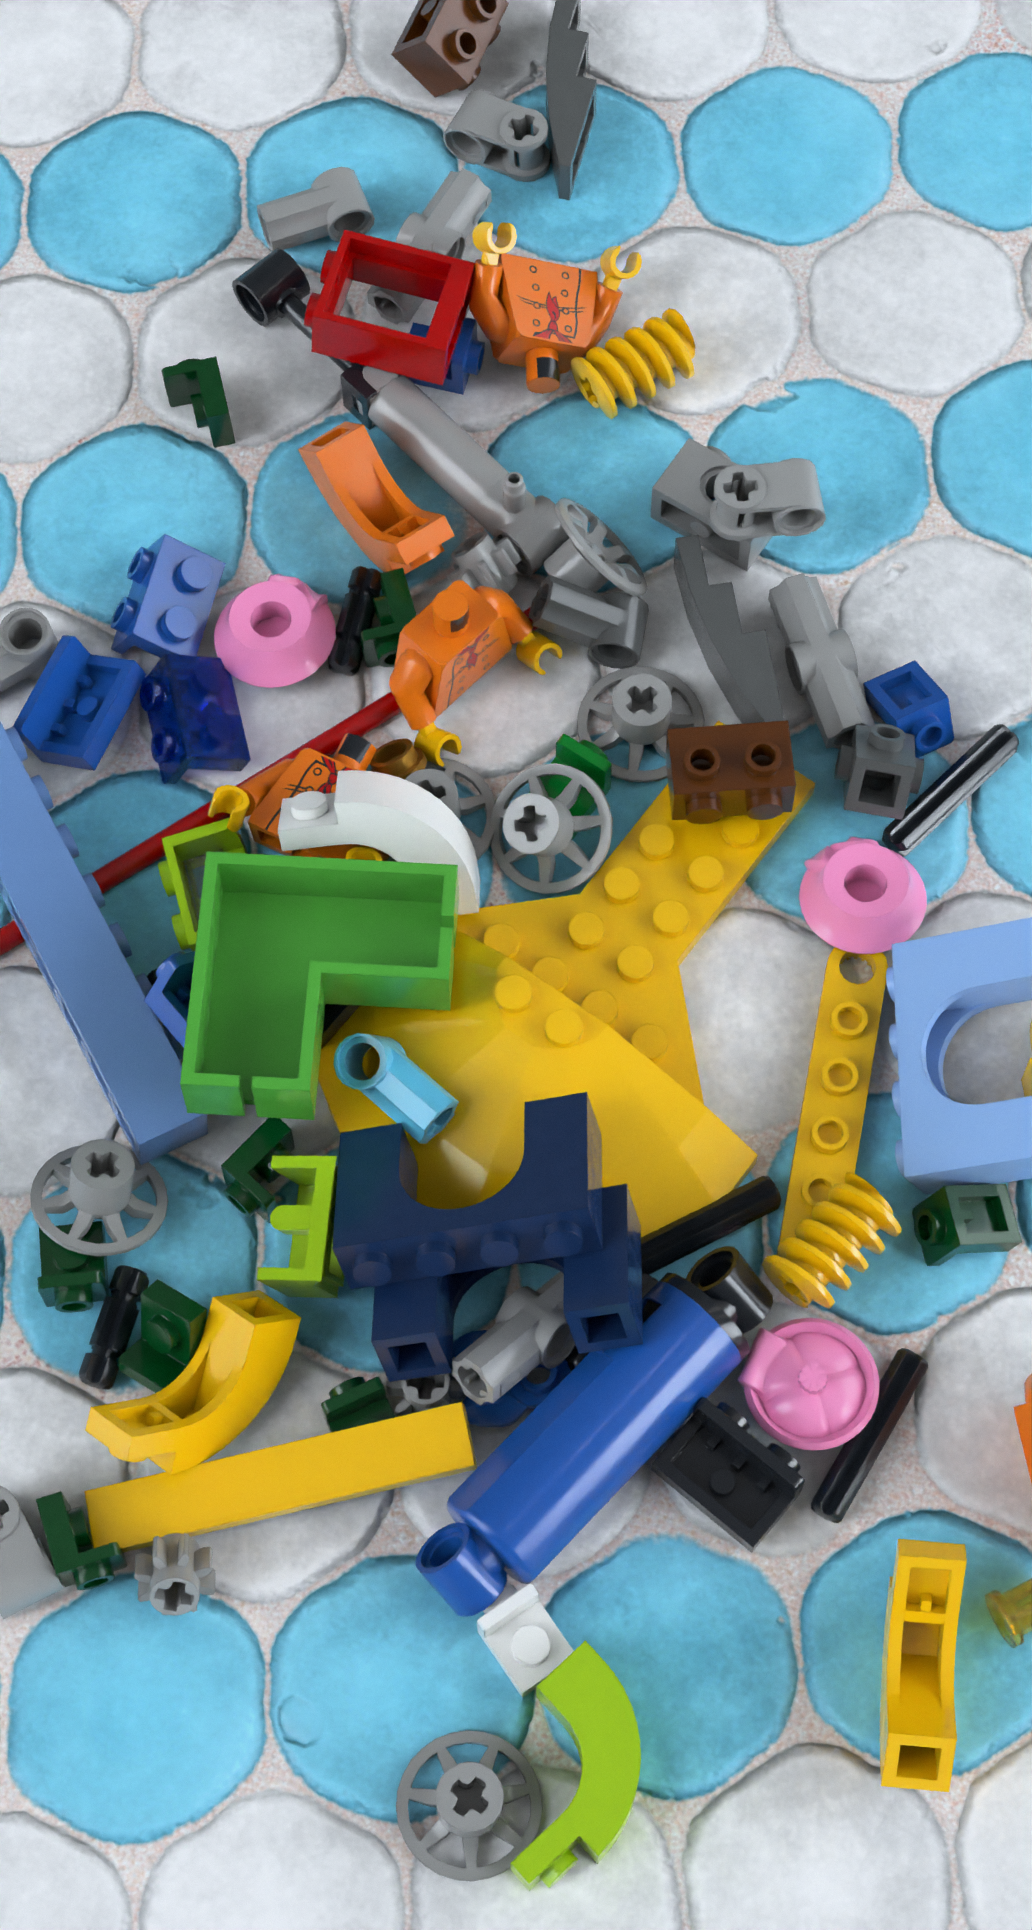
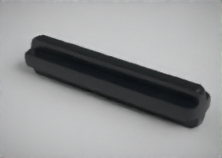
[882,724,1020,857]
[641,1176,782,1275]
[811,1348,928,1523]

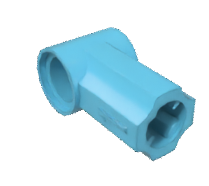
[333,1033,459,1144]

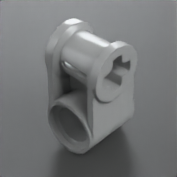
[443,89,551,182]
[709,458,826,541]
[0,1486,64,1620]

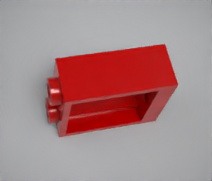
[304,229,475,386]

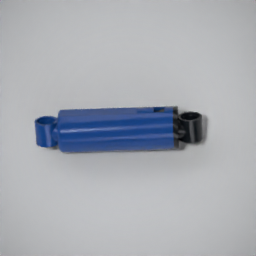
[416,1246,773,1617]

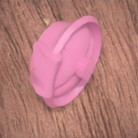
[214,574,336,688]
[799,837,927,954]
[737,1318,880,1451]

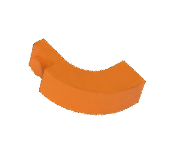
[298,421,455,574]

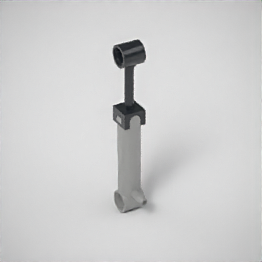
[232,248,569,576]

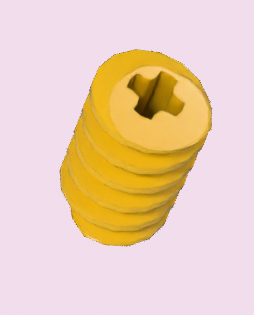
[570,308,696,419]
[762,1171,902,1309]

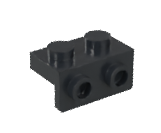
[651,1397,805,1553]

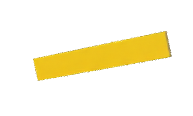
[84,1402,478,1553]

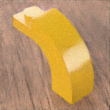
[85,1290,301,1475]
[880,1539,967,1792]

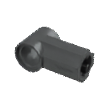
[529,575,649,669]

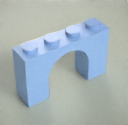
[886,917,1032,1195]

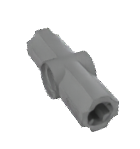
[367,168,492,325]
[768,573,875,750]
[452,1271,576,1406]

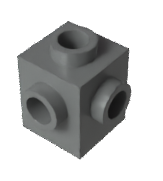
[834,724,924,820]

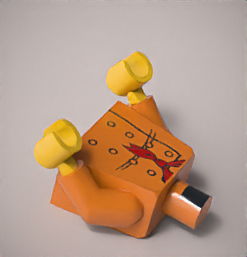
[469,222,642,394]
[389,579,562,767]
[208,733,390,861]

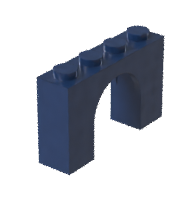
[332,1092,603,1290]
[371,1184,643,1382]

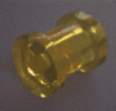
[985,1578,1032,1648]

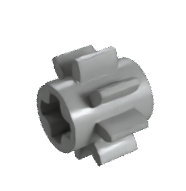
[447,531,523,593]
[386,1357,466,1417]
[134,1533,216,1615]

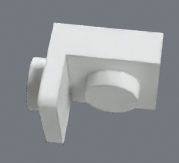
[477,1583,574,1698]

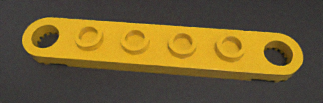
[776,947,888,1256]

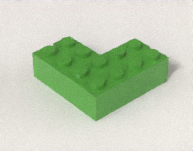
[180,851,459,1120]

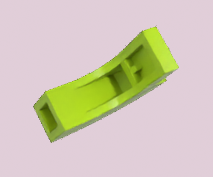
[511,1640,641,1891]

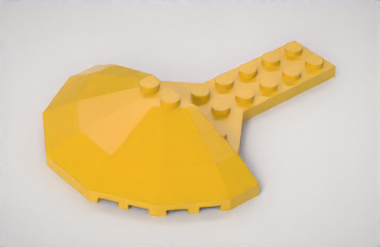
[318,720,815,1238]

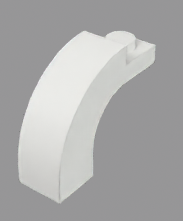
[278,770,481,915]

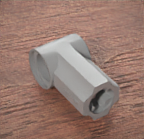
[257,167,375,251]
[0,608,58,693]

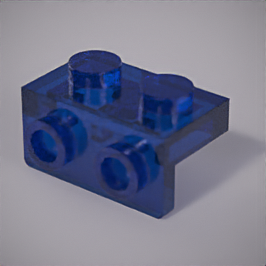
[140,654,251,784]

